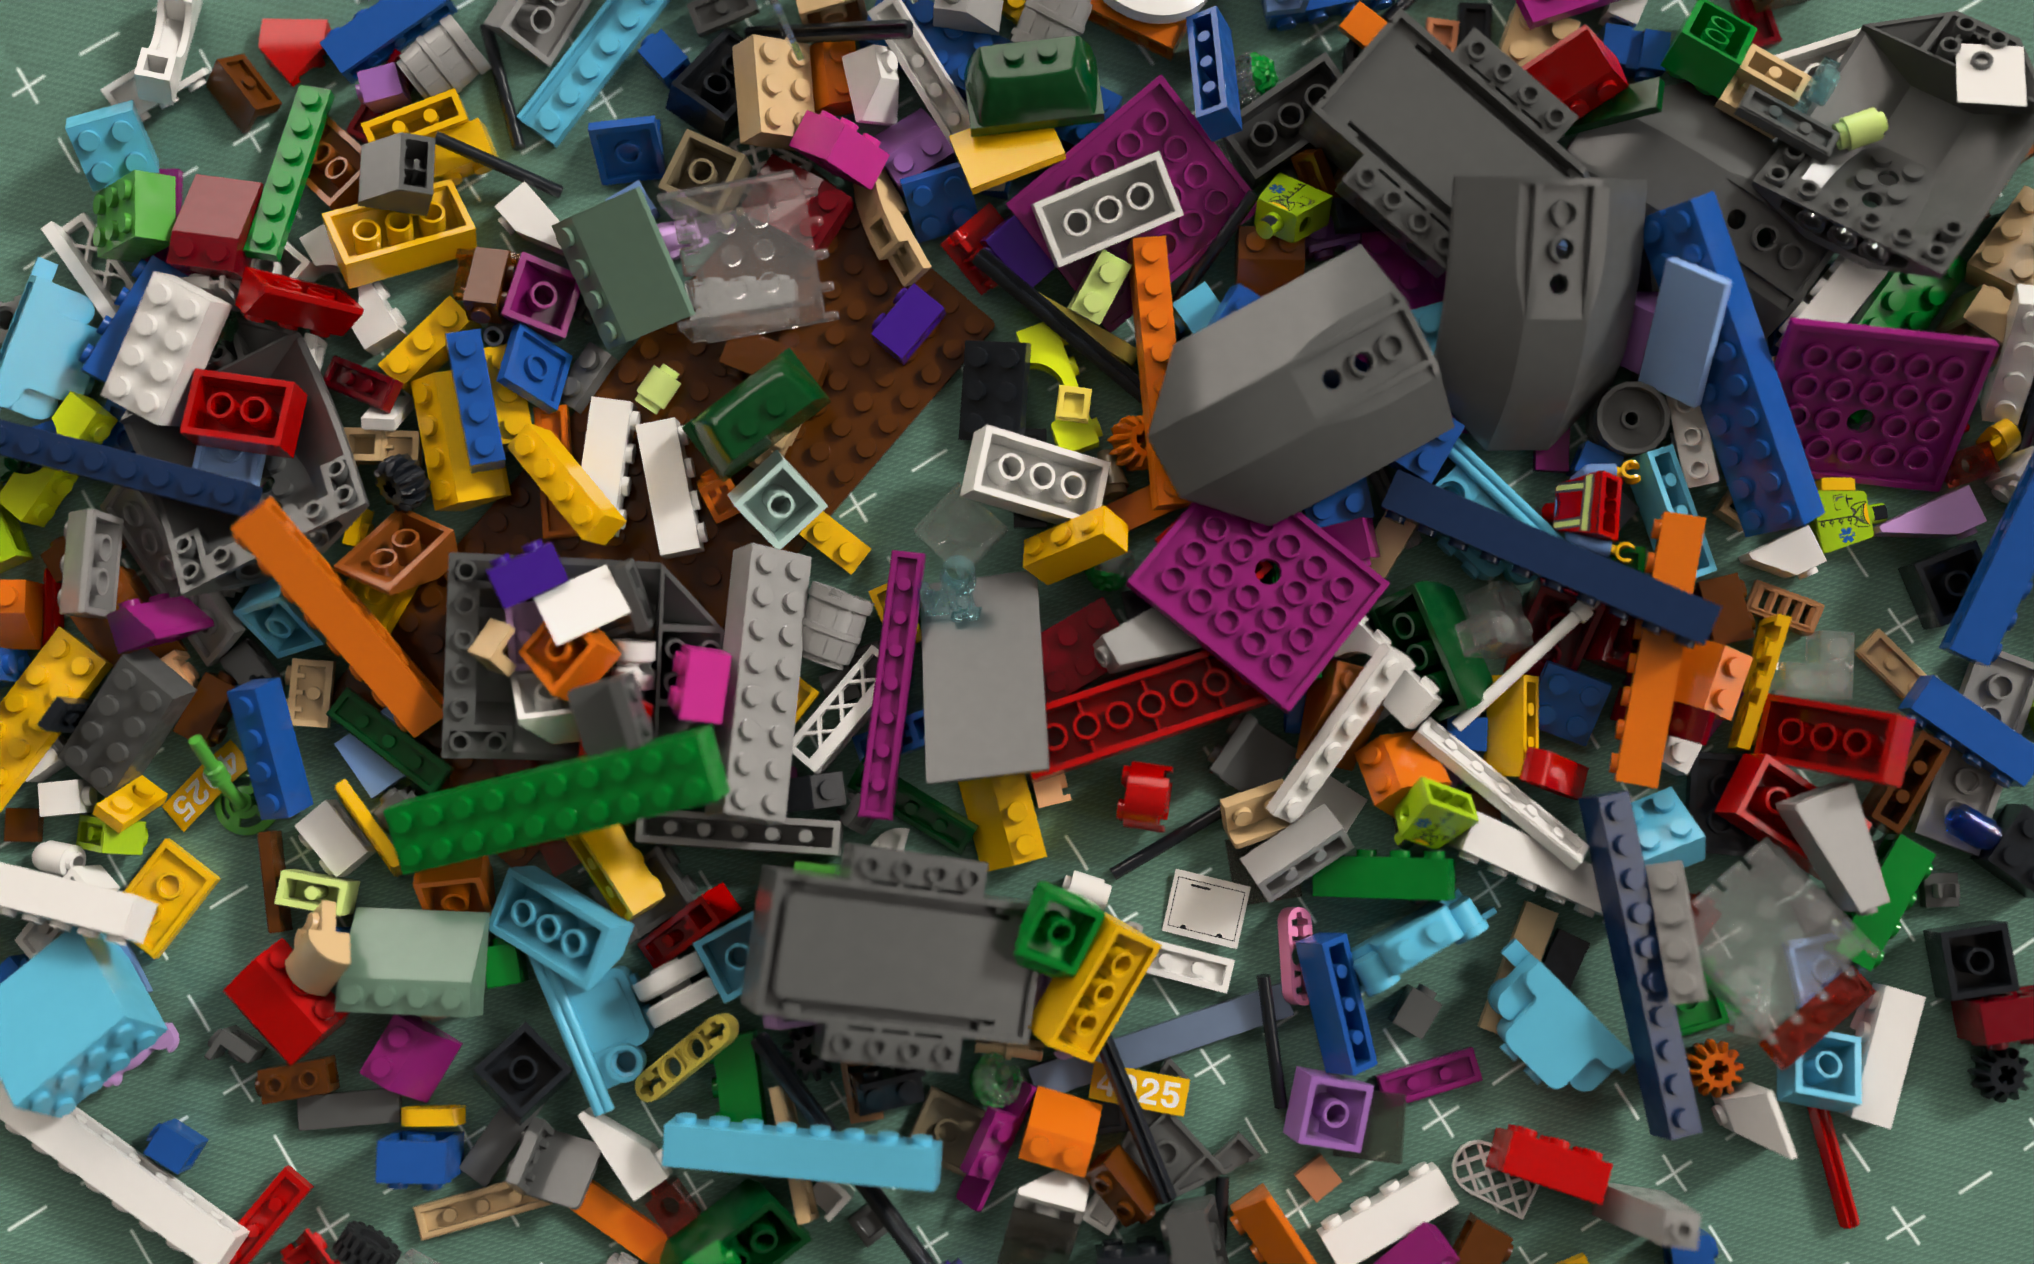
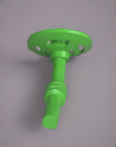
[188,735,276,835]

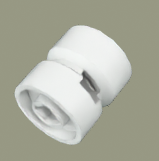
[611,639,657,691]

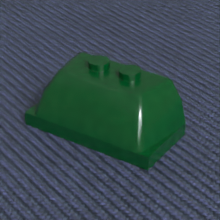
[964,36,1105,137]
[681,347,831,483]
[1369,581,1493,727]
[660,1179,812,1264]

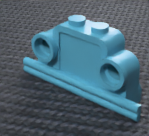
[0,256,102,420]
[1435,438,1565,585]
[1351,887,1497,997]
[1487,938,1635,1092]
[527,954,655,1117]

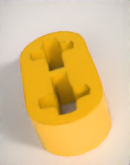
[1976,418,2022,464]
[401,1105,466,1127]

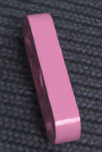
[1277,907,1313,1006]

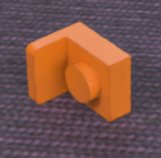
[697,468,740,524]

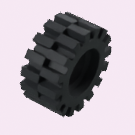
[332,1221,401,1264]

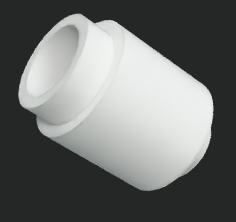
[32,840,86,877]
[1062,870,1112,911]

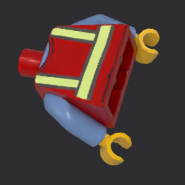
[1542,459,1641,564]

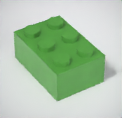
[93,170,176,263]

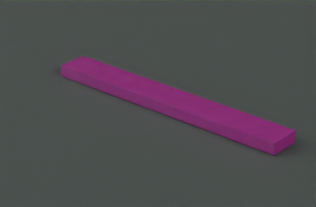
[858,550,926,821]

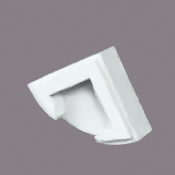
[871,828,910,850]

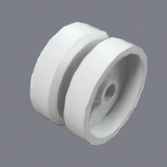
[632,951,718,1028]

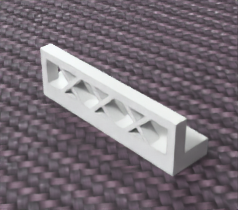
[40,212,135,319]
[792,645,879,774]

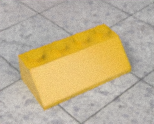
[322,179,477,289]
[410,370,511,511]
[958,774,1047,872]
[1027,912,1162,1064]

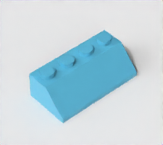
[489,866,634,990]

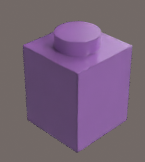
[355,62,412,114]

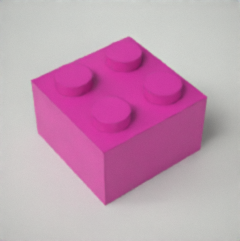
[788,110,890,190]
[668,644,732,724]

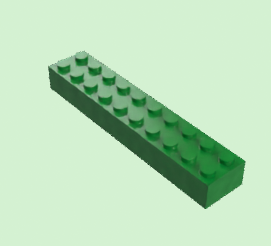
[383,725,730,875]

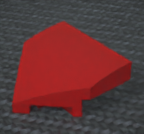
[258,19,331,87]

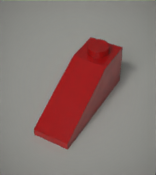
[637,882,742,970]

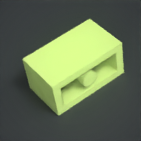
[1067,249,1132,325]
[274,869,360,916]

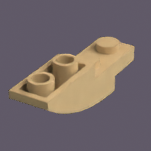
[853,167,932,287]
[344,427,422,466]

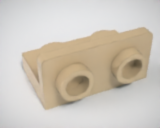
[285,658,336,728]
[1220,778,1292,849]

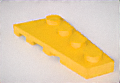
[1727,614,1792,751]

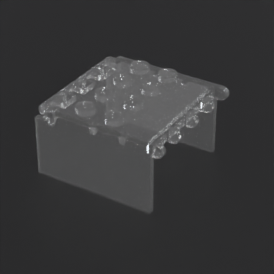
[657,170,839,343]
[1691,837,1880,1046]

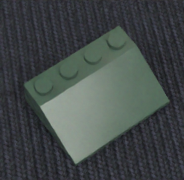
[552,186,696,350]
[335,907,490,1018]

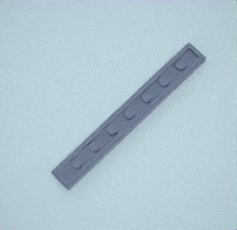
[1028,982,1294,1092]

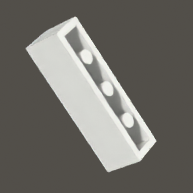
[573,396,641,537]
[635,417,708,559]
[1838,982,1926,1129]
[1316,1161,1459,1264]

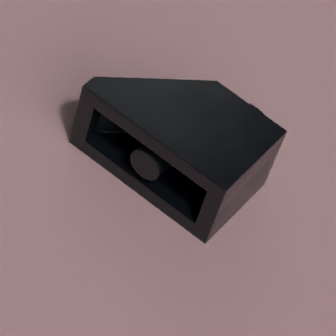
[786,771,847,813]

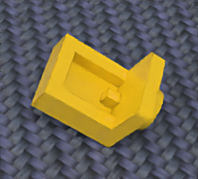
[342,509,374,547]

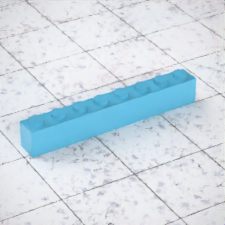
[662,1113,942,1192]

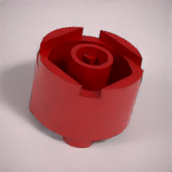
[1116,761,1174,833]

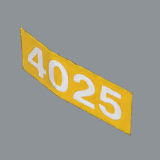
[162,739,247,832]
[1088,1061,1190,1117]

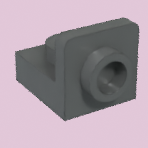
[204,1025,268,1063]

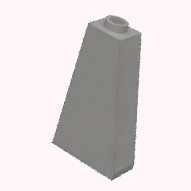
[1093,608,1206,674]
[1775,782,1890,916]
[1592,1182,1701,1250]

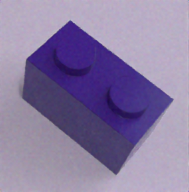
[980,215,1055,287]
[871,283,946,365]
[485,539,569,609]

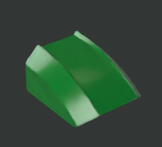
[1014,881,1106,978]

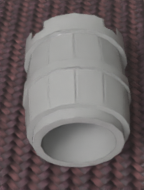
[1008,0,1093,43]
[396,14,492,99]
[802,581,875,671]

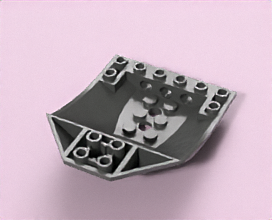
[1751,11,2034,278]
[1565,81,1835,340]
[1434,176,1648,451]
[1147,244,1455,526]
[120,315,369,598]
[442,552,725,761]

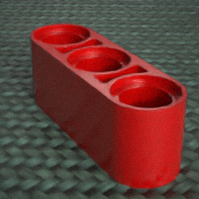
[1519,747,1589,800]

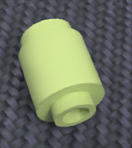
[1832,107,1888,151]
[634,363,682,415]

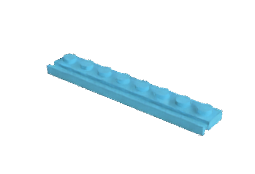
[517,0,671,148]

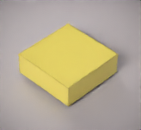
[1055,385,1092,424]

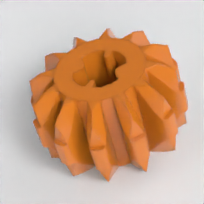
[1106,415,1148,471]
[1686,1039,1745,1098]

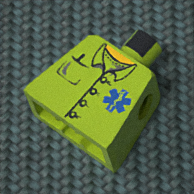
[1254,172,1333,243]
[1805,490,1888,554]
[1394,776,1479,850]

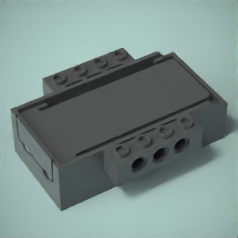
[1298,8,1590,279]
[740,842,1039,1073]

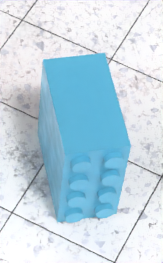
[0,926,168,1118]

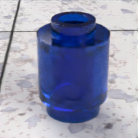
[1944,804,2002,850]

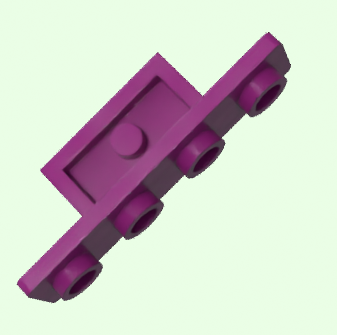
[956,1074,1037,1212]

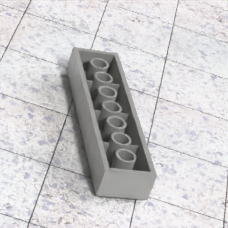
[705,543,812,826]

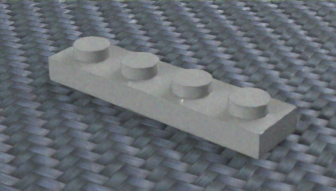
[1645,860,1708,1005]

